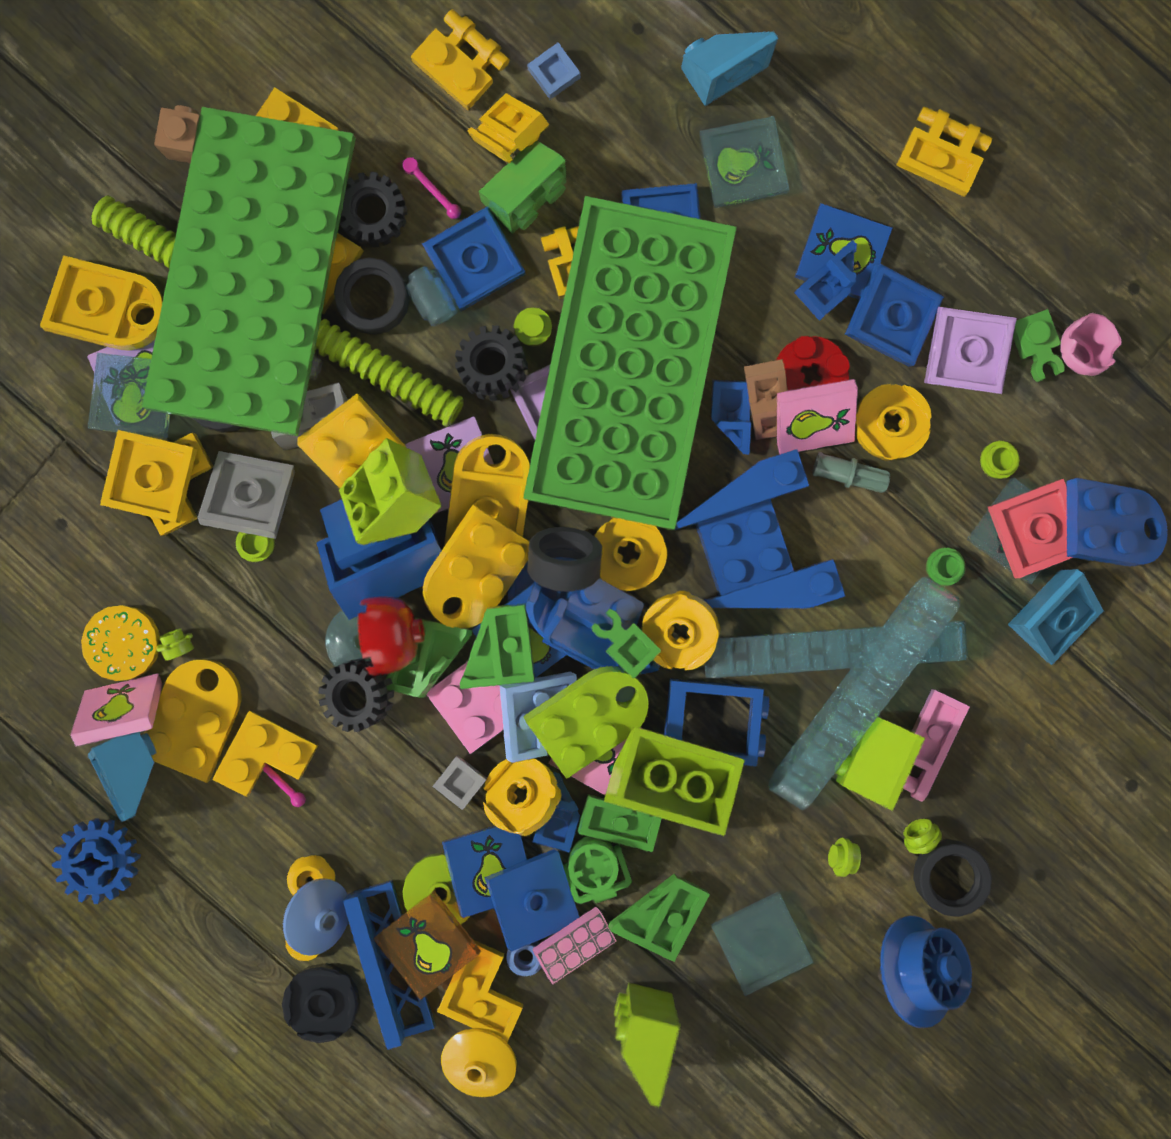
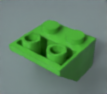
[479,141,566,234]

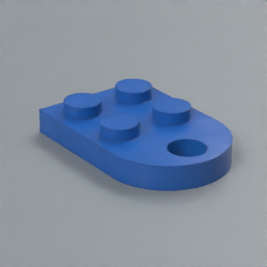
[1067,478,1167,567]

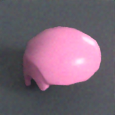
[1060,313,1121,376]

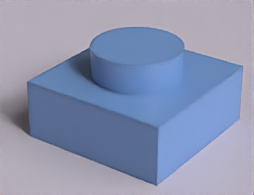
[527,43,581,100]

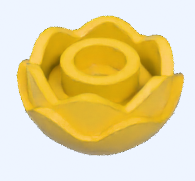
[287,855,335,895]

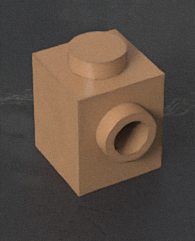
[154,105,200,163]

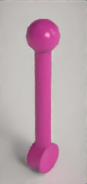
[403,157,461,219]
[263,763,306,807]

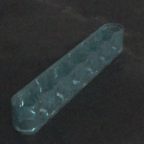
[769,576,960,810]
[705,621,968,678]

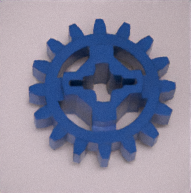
[52,818,141,904]

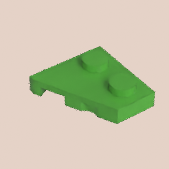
[460,603,535,689]
[386,617,472,697]
[608,874,710,962]

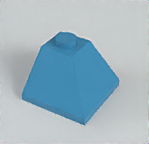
[681,32,778,106]
[88,732,156,822]

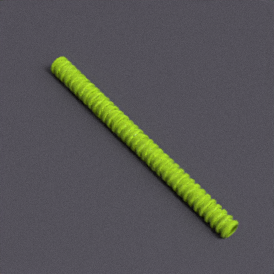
[92,195,463,427]

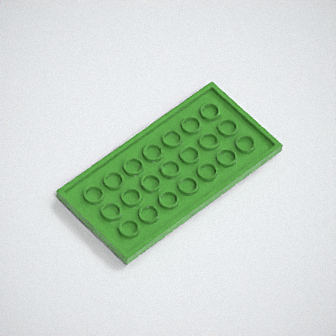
[142,107,356,437]
[523,196,736,530]

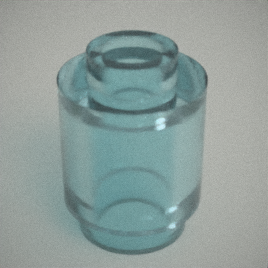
[406,266,458,327]

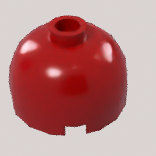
[358,596,425,676]

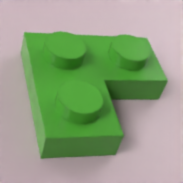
[578,794,662,852]

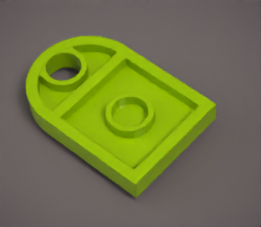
[523,666,649,779]

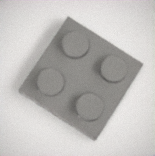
[198,451,295,539]

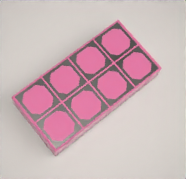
[532,907,616,984]

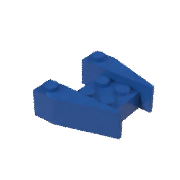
[675,449,845,608]

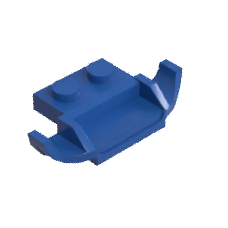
[526,579,660,675]

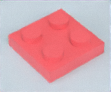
[988,479,1073,578]

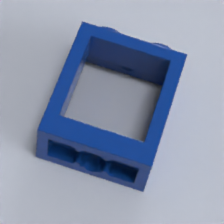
[664,678,769,766]

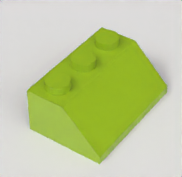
[604,727,745,836]
[614,982,679,1107]

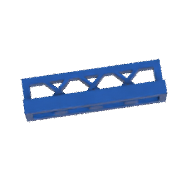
[343,880,435,1050]

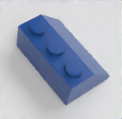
[316,518,444,620]

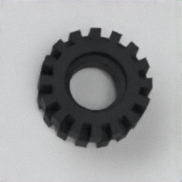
[340,172,407,247]
[455,325,528,401]
[318,658,394,732]

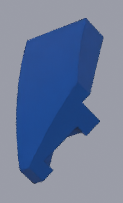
[794,240,857,321]
[711,380,751,454]
[532,772,580,853]

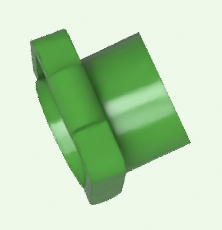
[563,836,632,904]

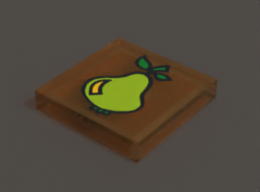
[373,890,481,1000]

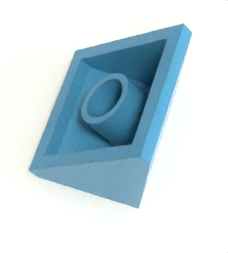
[1008,569,1104,665]

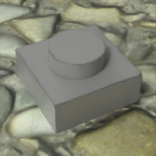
[432,755,487,810]

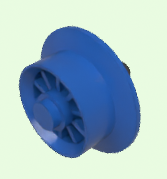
[878,916,972,1028]

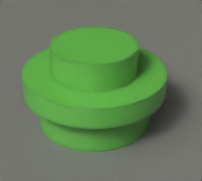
[926,548,965,586]

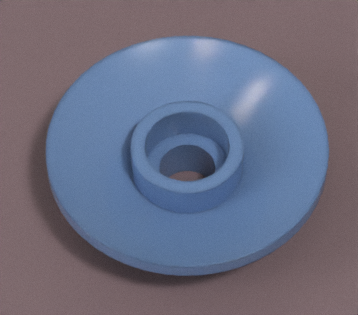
[283,878,348,956]

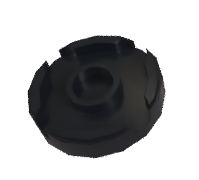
[282,964,360,1043]

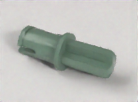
[812,452,890,493]

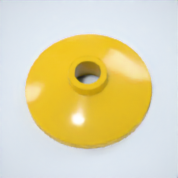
[441,1028,517,1097]

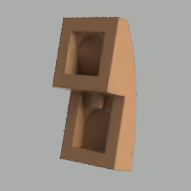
[744,359,787,440]

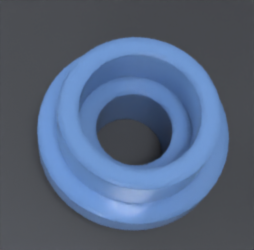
[506,941,542,976]

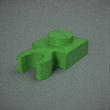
[1013,309,1064,382]
[591,609,661,679]

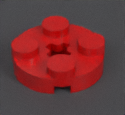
[776,336,850,391]

